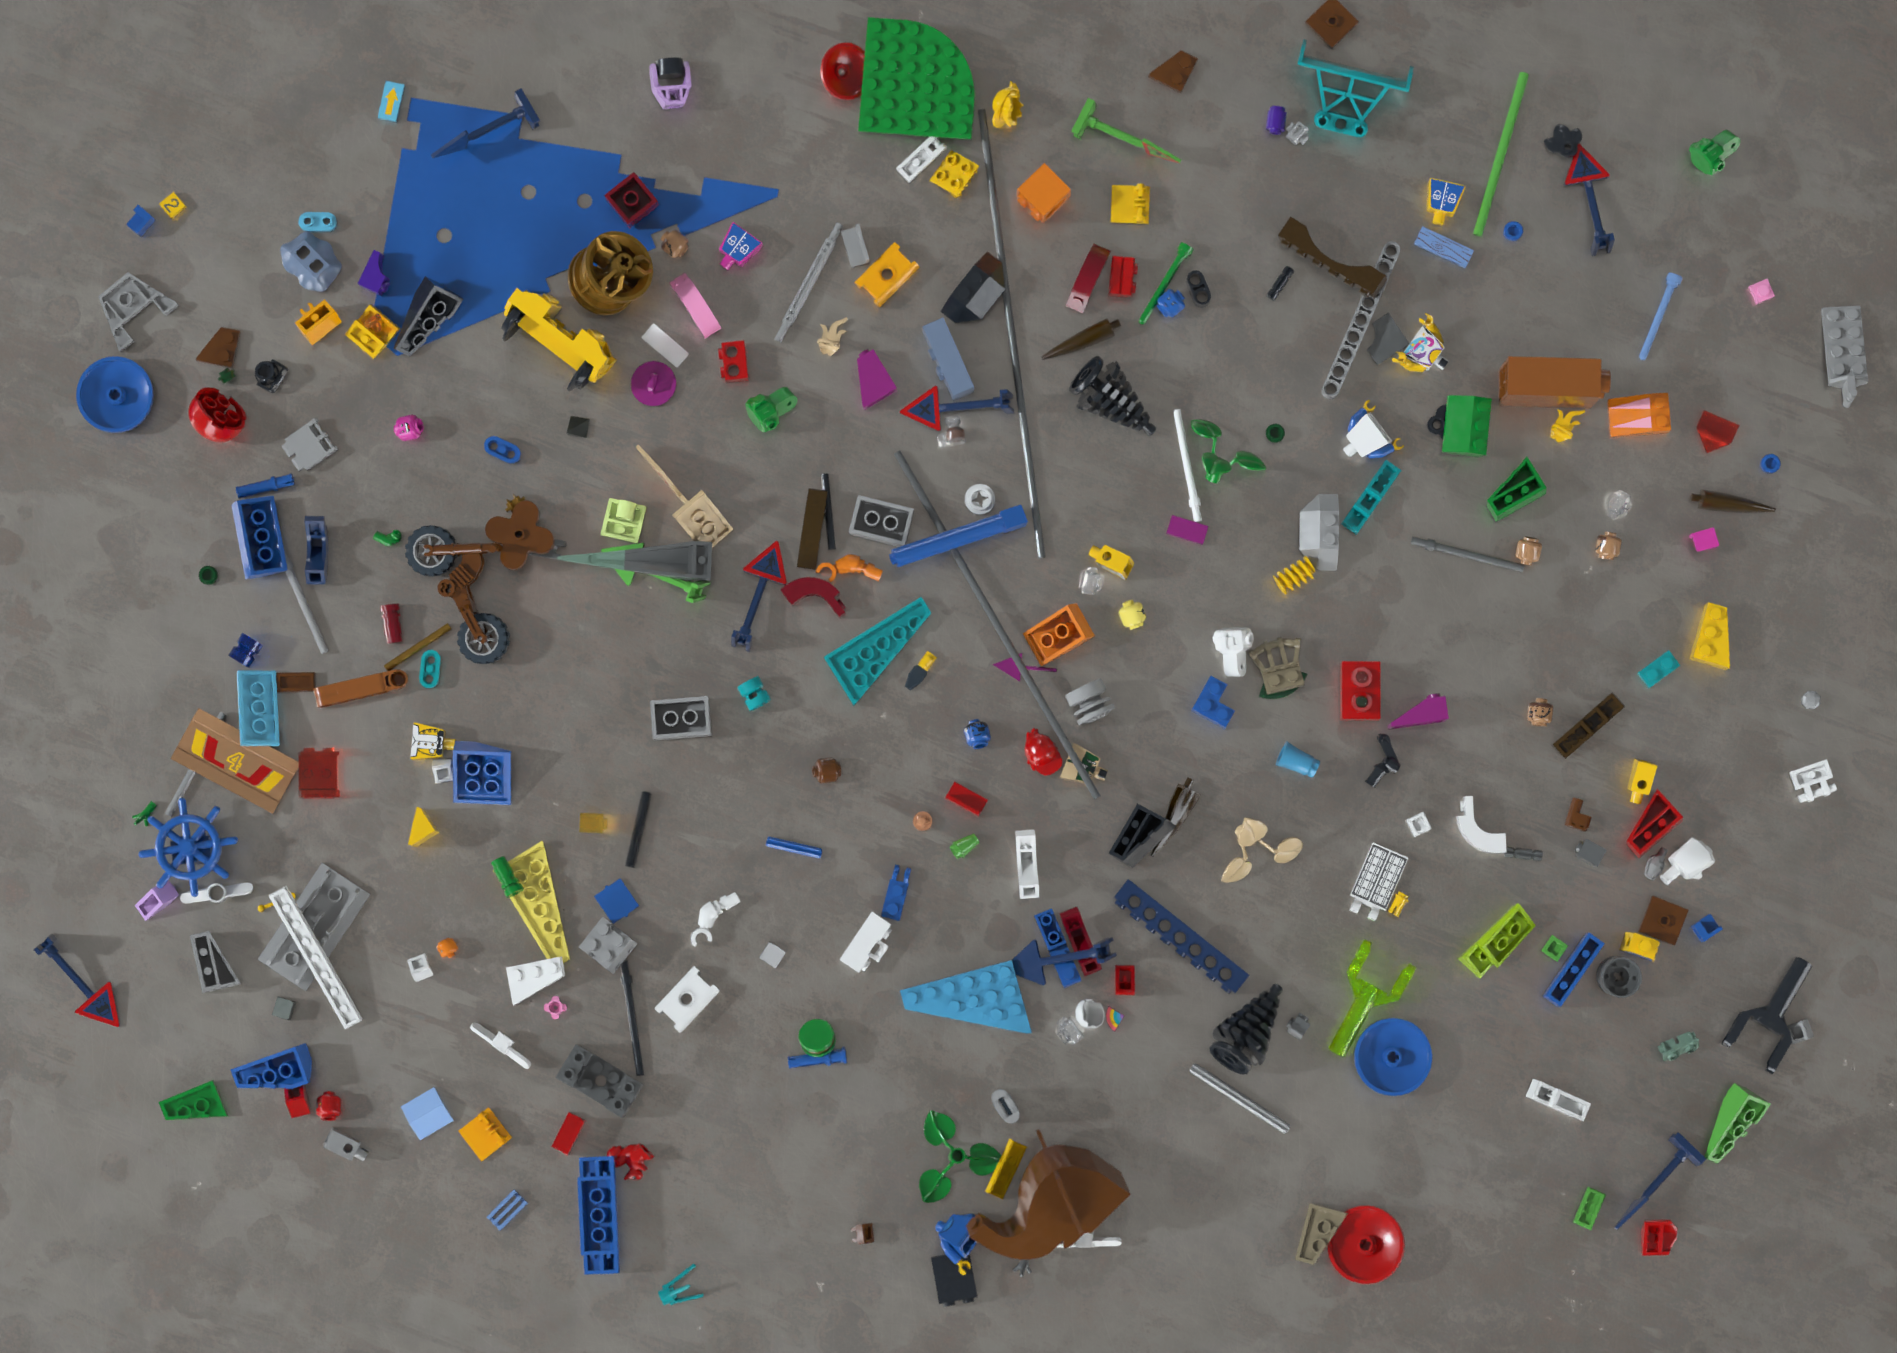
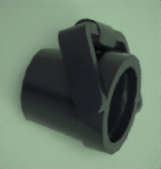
[255,359,288,393]

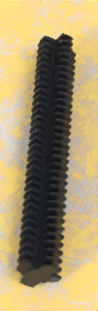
[625,791,652,868]

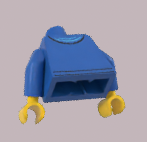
[935,1213,977,1275]

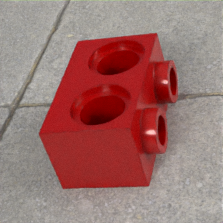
[718,340,749,383]

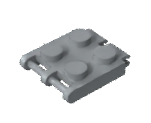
[282,418,338,471]

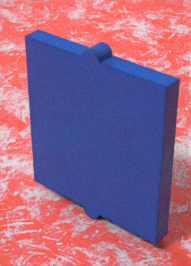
[594,879,639,924]

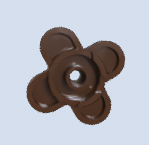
[485,500,555,570]

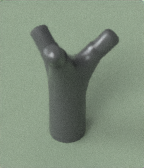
[1013,1260,1031,1277]

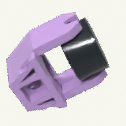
[650,57,691,109]

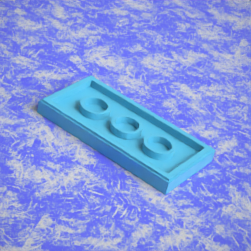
[237,670,280,746]

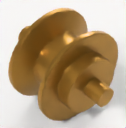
[505,494,525,512]

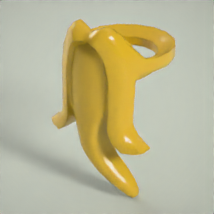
[1550,409,1585,442]

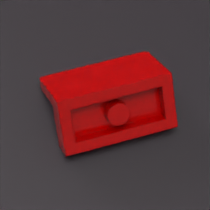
[945,781,988,817]
[551,1112,587,1156]

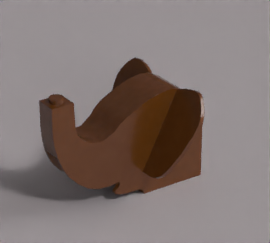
[966,1129,1131,1260]

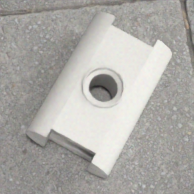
[654,966,720,1033]

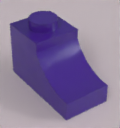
[357,250,390,297]

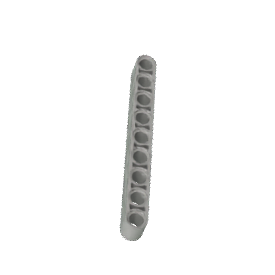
[1322,241,1400,399]

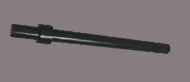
[620,960,644,1076]

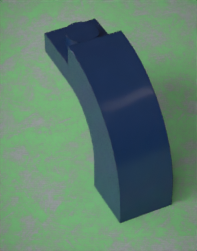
[304,516,328,584]

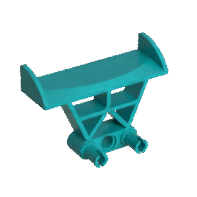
[1297,39,1414,137]

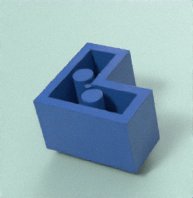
[1191,676,1235,729]

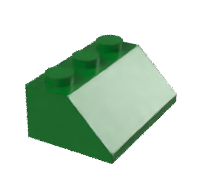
[1442,395,1492,458]

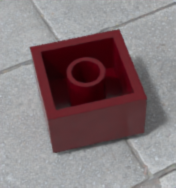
[604,172,659,229]

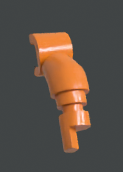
[816,554,883,582]

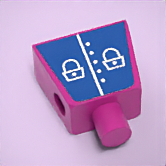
[719,222,763,271]

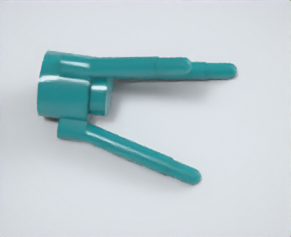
[658,1264,704,1305]

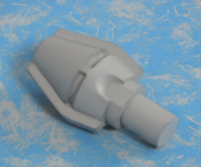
[1644,847,1668,881]

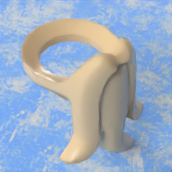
[817,317,847,356]

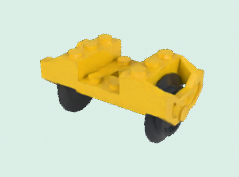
[501,288,617,391]

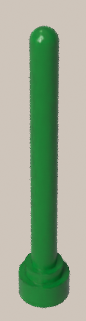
[1139,242,1194,325]

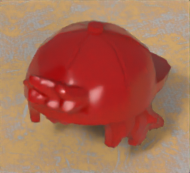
[1024,728,1062,776]

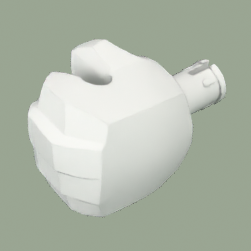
[1660,837,1715,885]

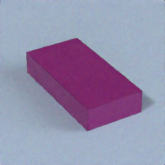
[1166,515,1209,545]

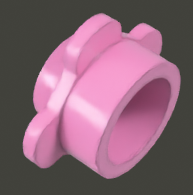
[544,996,567,1019]

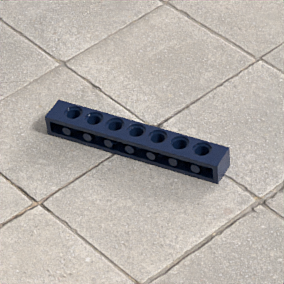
[1113,879,1250,994]

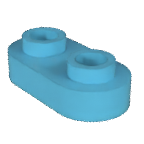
[298,212,337,232]

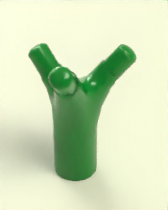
[132,801,157,826]

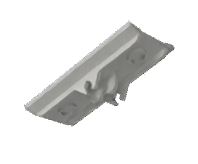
[258,863,370,991]

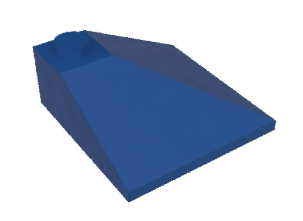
[453,741,511,805]

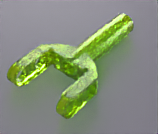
[1328,939,1416,1057]

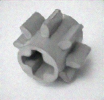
[1286,121,1309,145]

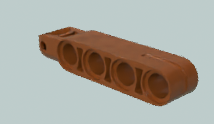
[313,669,408,708]

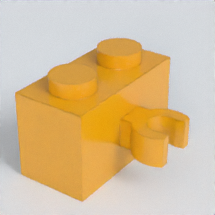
[295,299,342,345]

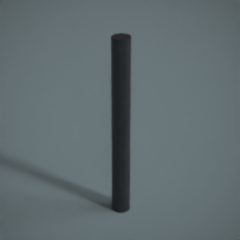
[821,473,836,550]

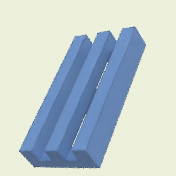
[487,1189,528,1231]

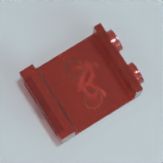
[298,748,340,799]

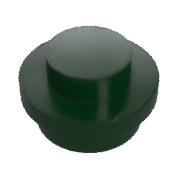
[217,368,236,384]
[1266,424,1285,443]
[199,566,218,585]

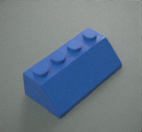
[231,496,288,579]

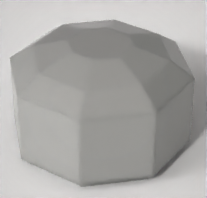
[1801,691,1821,709]

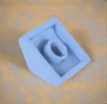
[401,1087,454,1140]

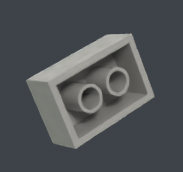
[849,495,914,547]
[650,696,712,741]

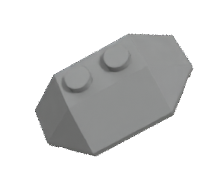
[1299,494,1339,571]

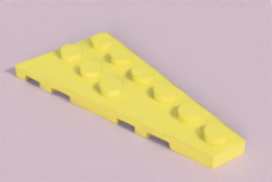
[494,840,570,963]

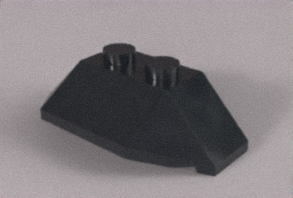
[940,251,1005,323]

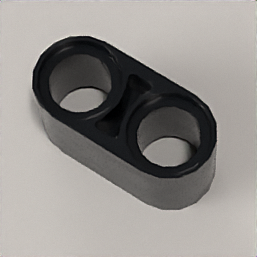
[1186,270,1211,308]

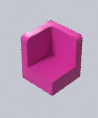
[1689,527,1719,552]

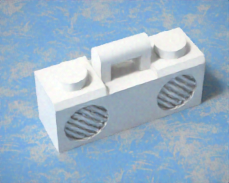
[840,912,892,973]

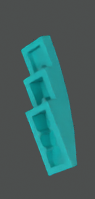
[1341,460,1402,535]

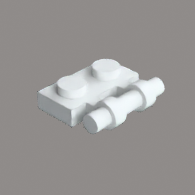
[1789,759,1837,803]

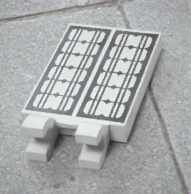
[1350,842,1408,921]

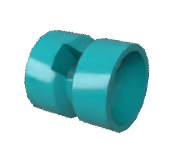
[737,676,771,711]

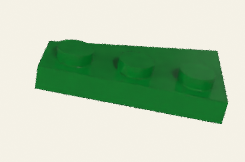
[158,1080,228,1120]

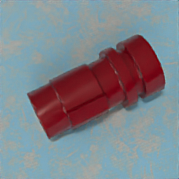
[380,603,402,644]

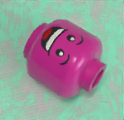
[394,414,424,441]

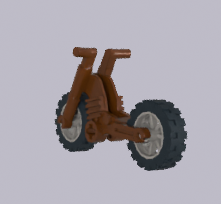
[405,525,510,664]

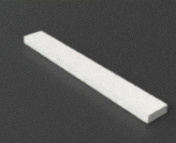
[269,886,363,1029]

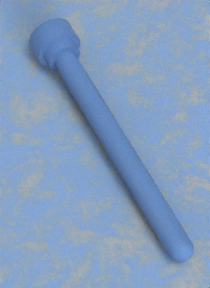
[1639,272,1683,360]

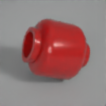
[316,1091,342,1121]

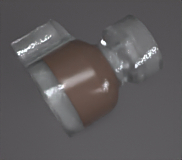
[937,415,966,448]

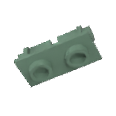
[1658,1031,1699,1061]

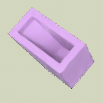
[135,880,179,921]

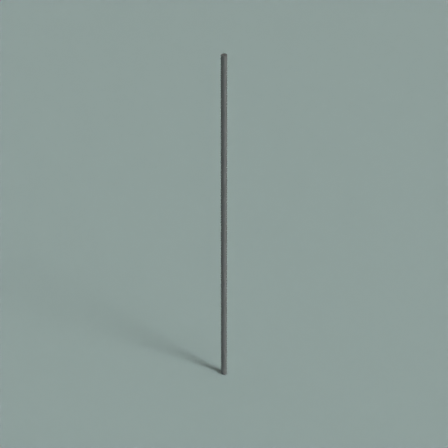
[978,109,1046,559]

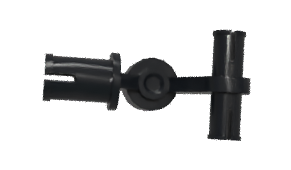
[1365,733,1401,788]

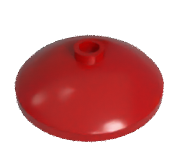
[820,42,865,100]

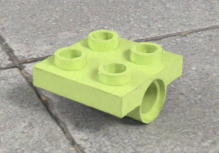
[600,498,647,544]

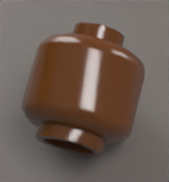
[812,757,841,783]

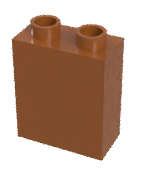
[1499,356,1611,409]

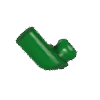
[373,530,402,546]

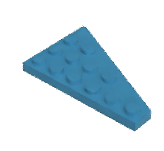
[900,960,1032,1034]

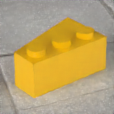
[1689,602,1730,670]

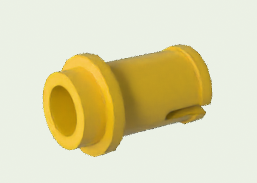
[1388,891,1409,917]

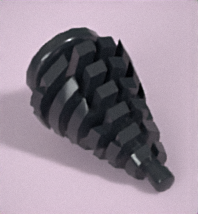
[1069,356,1156,436]
[1209,984,1283,1075]

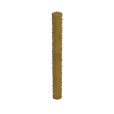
[384,623,452,671]

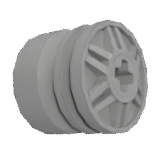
[1065,678,1115,725]

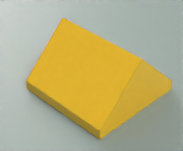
[408,807,439,847]

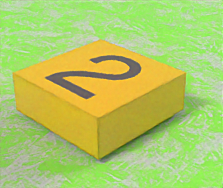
[159,192,186,219]

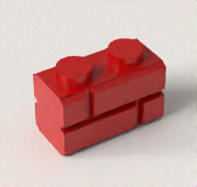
[1108,256,1138,298]

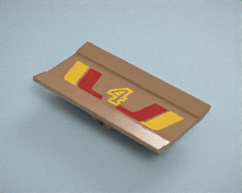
[170,708,301,814]

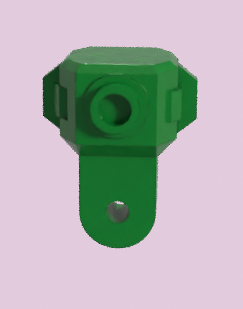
[1689,130,1740,175]
[745,387,798,433]

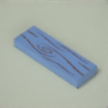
[1414,226,1474,268]

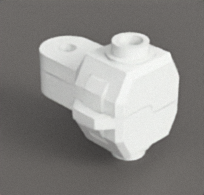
[1213,627,1254,677]

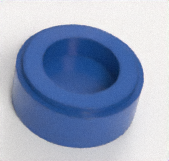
[1503,221,1523,241]
[1760,454,1781,474]

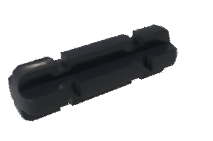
[1267,266,1294,301]

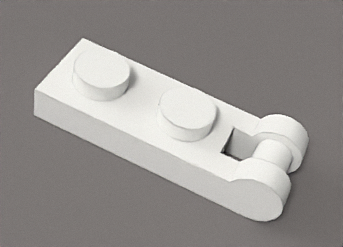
[896,137,947,183]

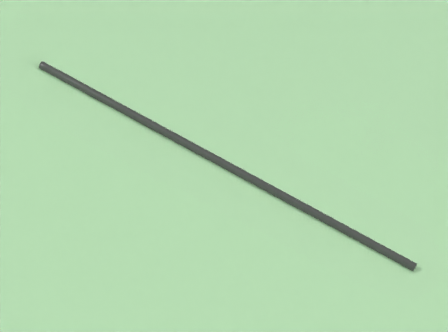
[894,451,1101,800]

